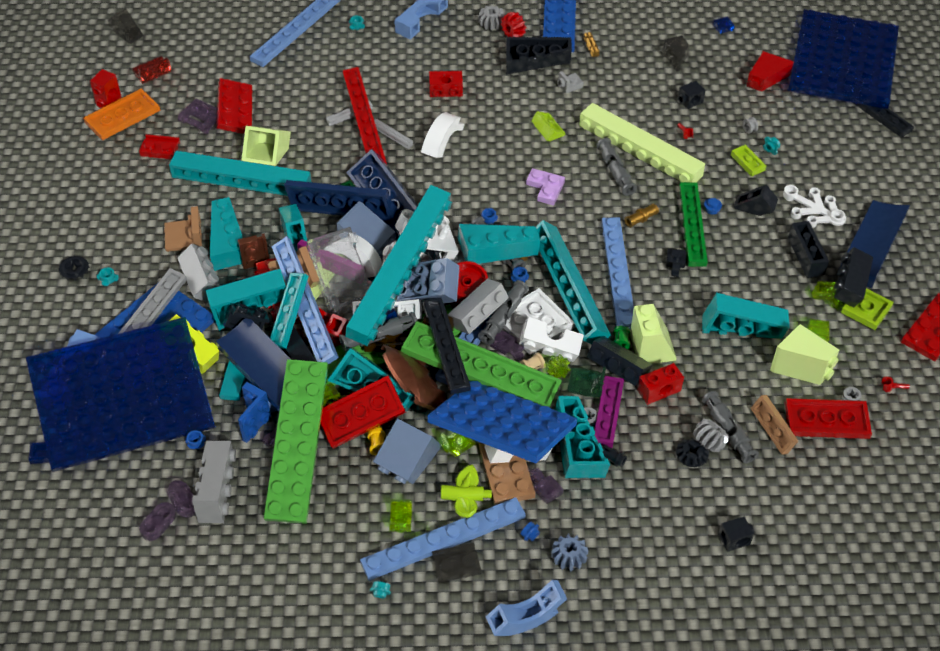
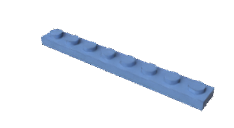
[250,0,341,67]
[602,217,634,333]
[271,236,339,364]
[360,498,525,581]

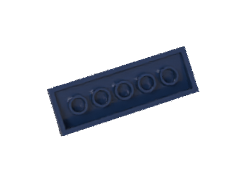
[346,149,418,240]
[284,180,398,221]
[837,200,910,288]
[216,318,291,412]

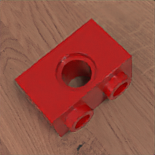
[90,69,122,108]
[429,71,463,97]
[637,363,684,405]

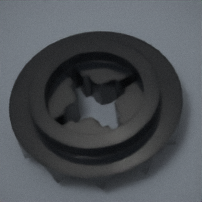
[59,256,90,281]
[676,438,709,467]

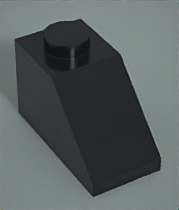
[733,184,778,216]

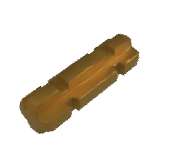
[583,32,600,57]

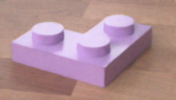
[526,168,565,206]

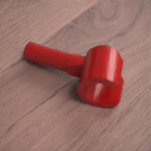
[677,123,693,139]
[882,376,910,392]

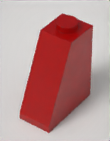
[747,51,794,92]

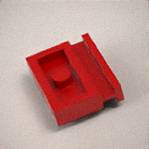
[139,134,180,159]

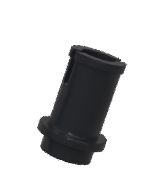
[603,444,627,467]

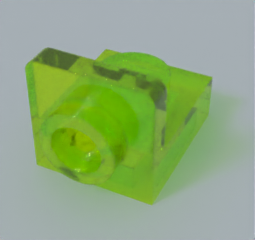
[811,281,842,309]

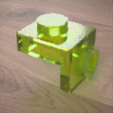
[440,433,476,457]
[389,499,412,533]

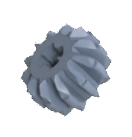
[551,533,588,572]

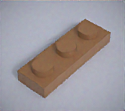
[750,395,798,455]

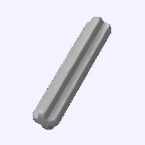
[326,101,373,126]
[374,119,413,149]

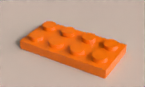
[83,88,160,141]

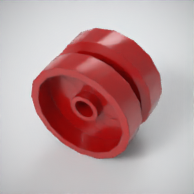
[451,261,488,307]

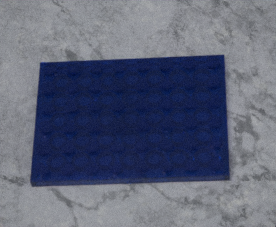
[788,9,899,109]
[26,317,215,472]

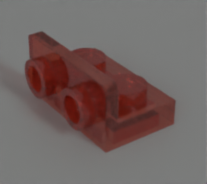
[132,56,172,84]

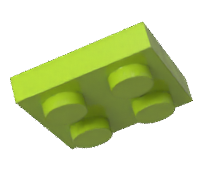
[841,288,894,330]

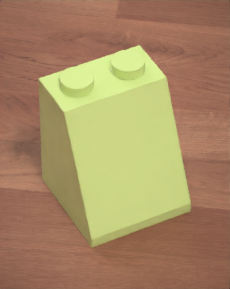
[242,126,291,166]
[630,304,676,364]
[770,324,839,385]

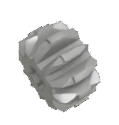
[478,5,505,30]
[693,419,729,452]

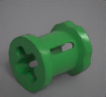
[613,325,630,350]

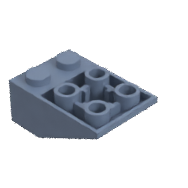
[397,258,459,303]

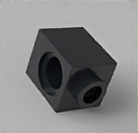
[678,80,706,109]
[718,516,754,552]

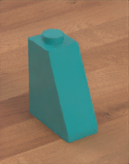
[279,204,307,252]

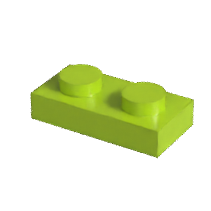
[731,144,766,177]

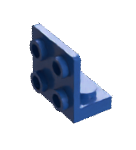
[238,382,271,443]

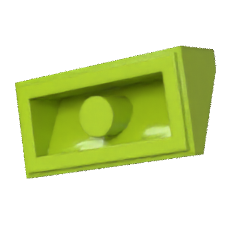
[532,111,565,141]

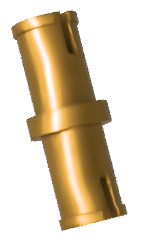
[624,203,659,228]

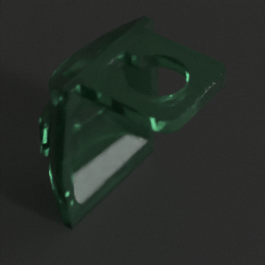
[567,367,606,397]

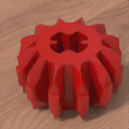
[500,11,527,37]

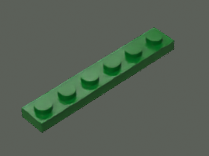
[679,182,708,267]

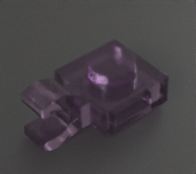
[490,330,524,360]
[530,467,564,504]

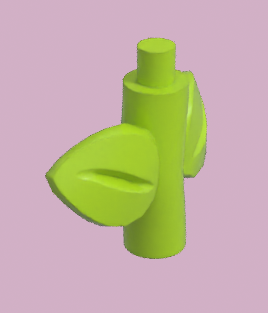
[441,464,492,518]

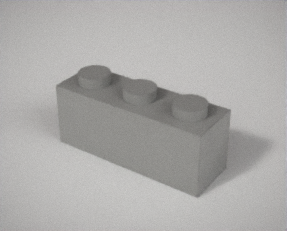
[178,244,221,303]
[448,279,509,334]

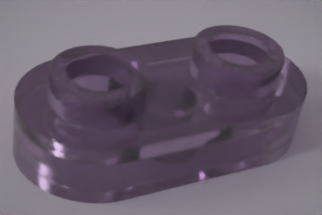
[167,480,195,517]
[140,502,176,541]

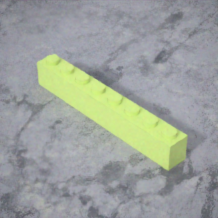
[579,103,705,182]

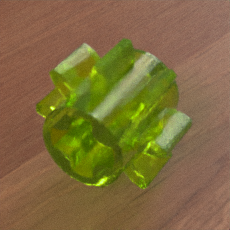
[546,354,571,378]

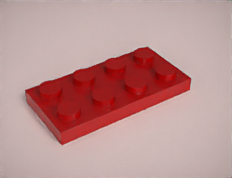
[217,78,252,134]
[901,293,940,362]
[321,375,406,449]
[785,398,872,439]

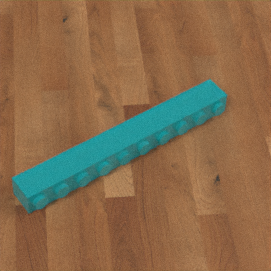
[346,185,452,346]

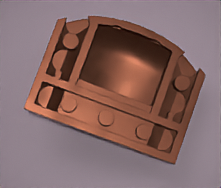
[381,345,447,411]

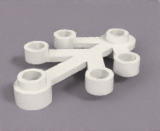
[783,185,846,228]

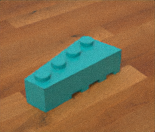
[210,197,243,271]
[458,224,541,264]
[206,269,286,330]
[702,293,790,339]
[327,348,415,412]
[554,396,610,478]

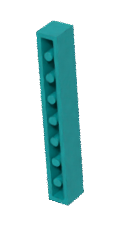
[169,151,311,196]
[536,220,611,345]

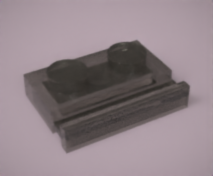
[432,543,481,583]

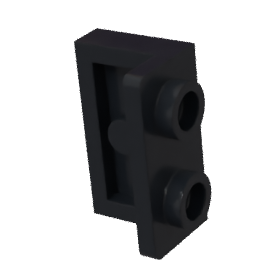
[223,303,270,330]

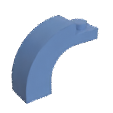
[486,580,567,636]

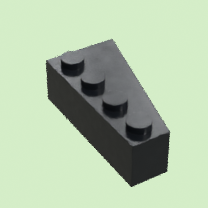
[506,37,572,75]

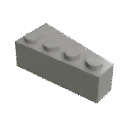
[192,441,236,523]

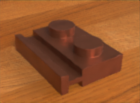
[238,233,269,269]

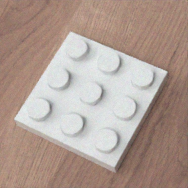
[504,288,575,355]

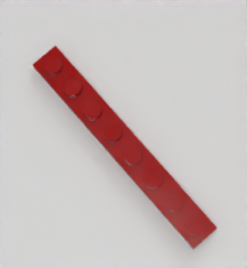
[342,67,387,164]

